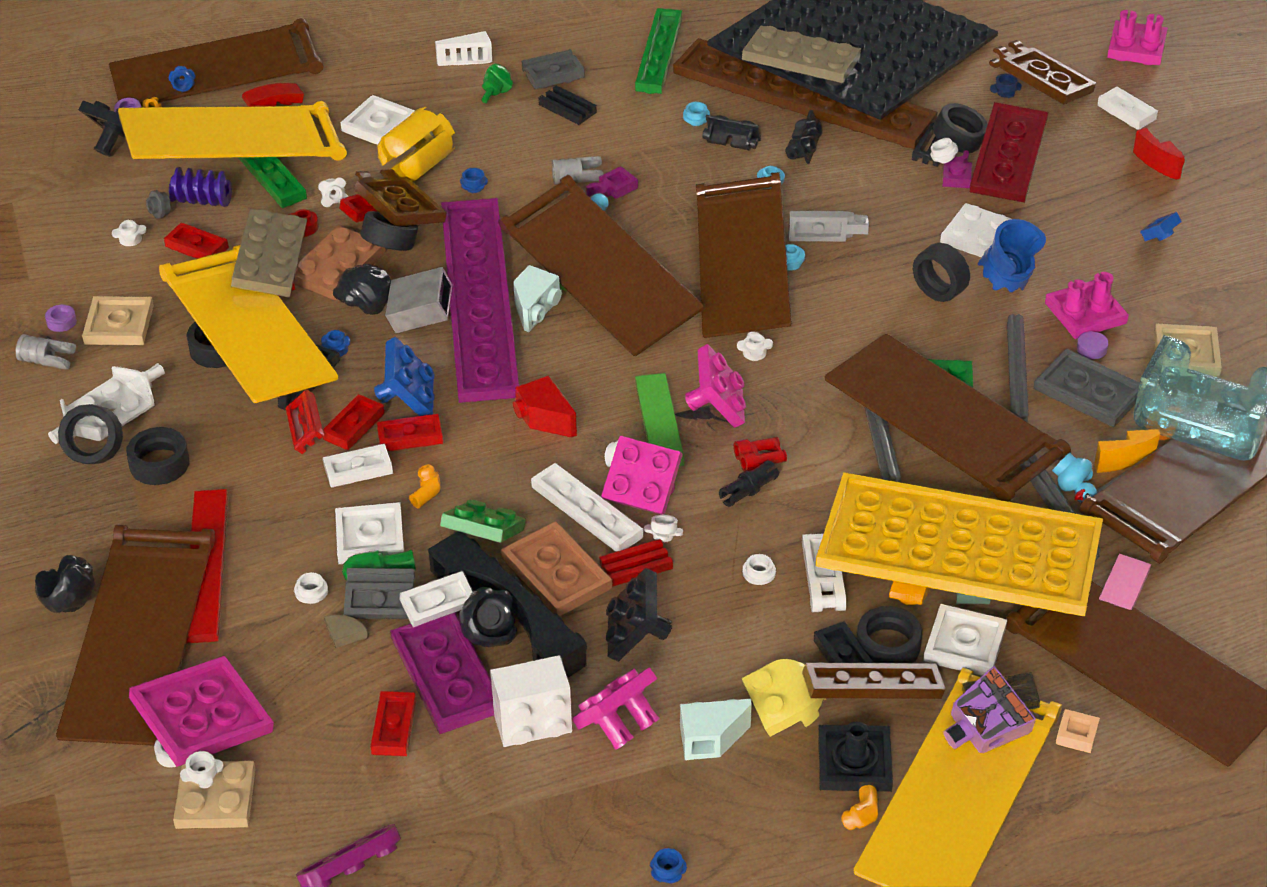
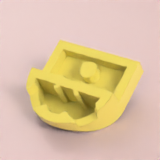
[742,659,826,737]

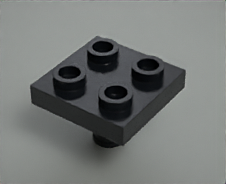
[78,101,126,157]
[606,568,672,662]
[818,721,893,792]

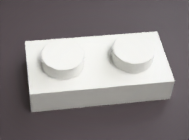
[1097,87,1158,130]
[323,444,393,488]
[400,571,472,627]

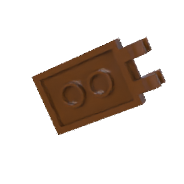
[989,40,1097,105]
[354,169,447,226]

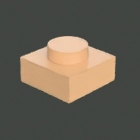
[1056,709,1100,753]

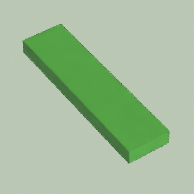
[635,373,684,466]

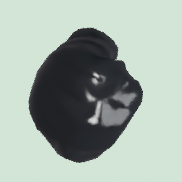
[333,264,391,315]
[35,555,95,613]
[459,587,517,647]

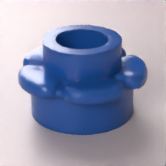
[169,66,195,92]
[460,168,488,193]
[321,330,351,357]
[650,848,687,884]

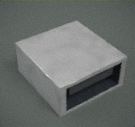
[385,267,452,333]

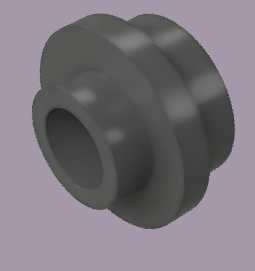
[146,190,171,219]

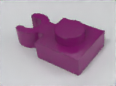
[942,150,972,188]
[586,166,638,199]

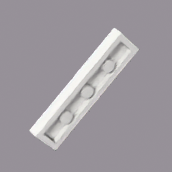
[531,463,643,552]

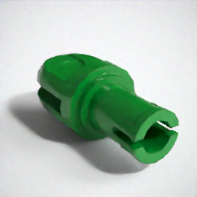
[342,550,416,581]

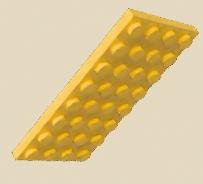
[816,472,1103,616]

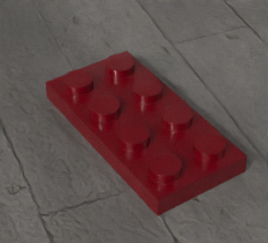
[969,102,1049,203]

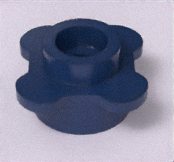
[990,73,1022,98]

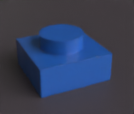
[1140,212,1182,241]

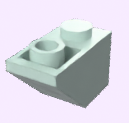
[513,265,562,332]
[680,699,751,760]

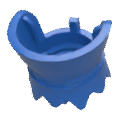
[978,219,1046,292]

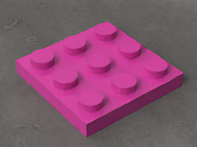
[129,656,274,767]

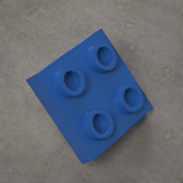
[374,336,435,416]

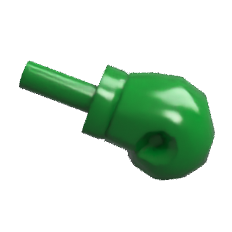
[481,63,513,103]

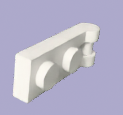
[802,534,846,612]

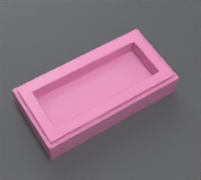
[1099,554,1151,610]

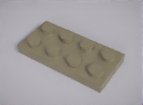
[742,26,861,83]
[231,208,307,297]

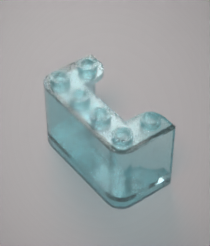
[1133,335,1267,460]

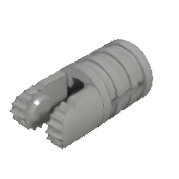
[552,156,604,185]
[16,334,76,370]

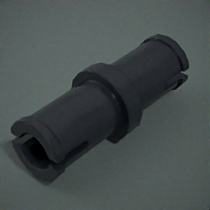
[719,460,779,507]

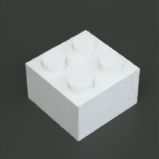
[490,655,572,747]

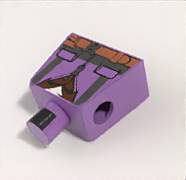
[943,666,1036,753]

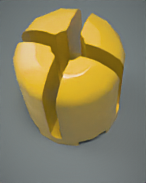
[377,107,455,182]

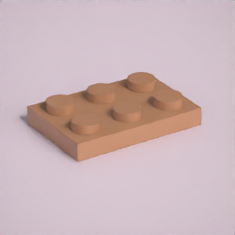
[294,225,386,301]
[501,521,612,616]

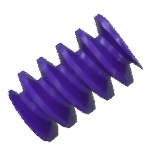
[169,167,232,207]

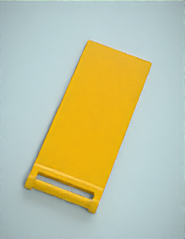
[118,101,347,161]
[159,245,338,403]
[854,667,1062,887]

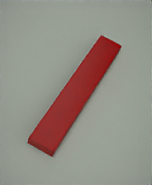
[186,489,228,644]

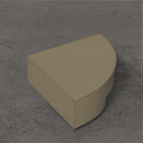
[324,615,368,648]

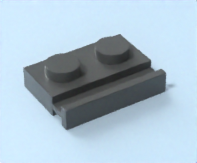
[521,49,584,89]
[344,568,415,619]

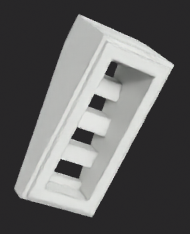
[435,31,492,66]

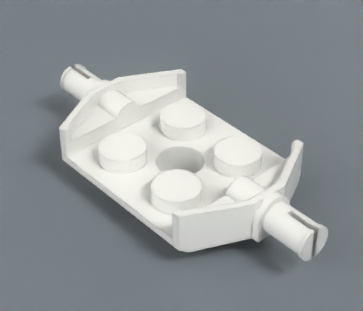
[48,363,165,444]

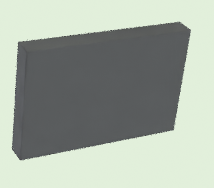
[1033,349,1146,427]

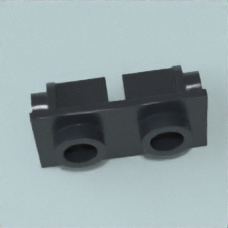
[785,110,822,164]
[702,115,761,151]

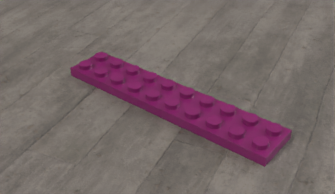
[441,198,519,403]

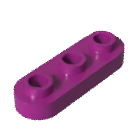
[296,824,401,887]

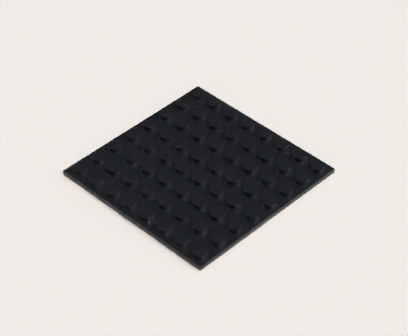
[707,0,998,120]

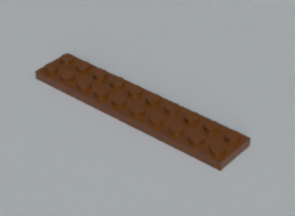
[673,38,938,149]

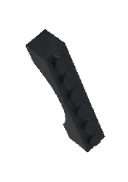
[428,531,587,678]

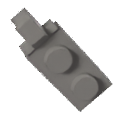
[788,211,869,242]

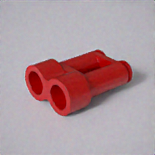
[733,437,787,471]

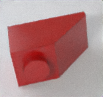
[513,375,577,437]

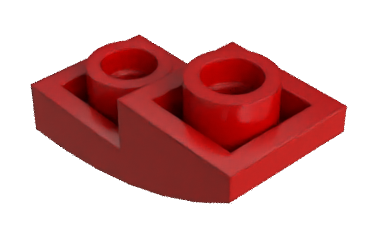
[242,83,304,107]
[1133,128,1185,180]

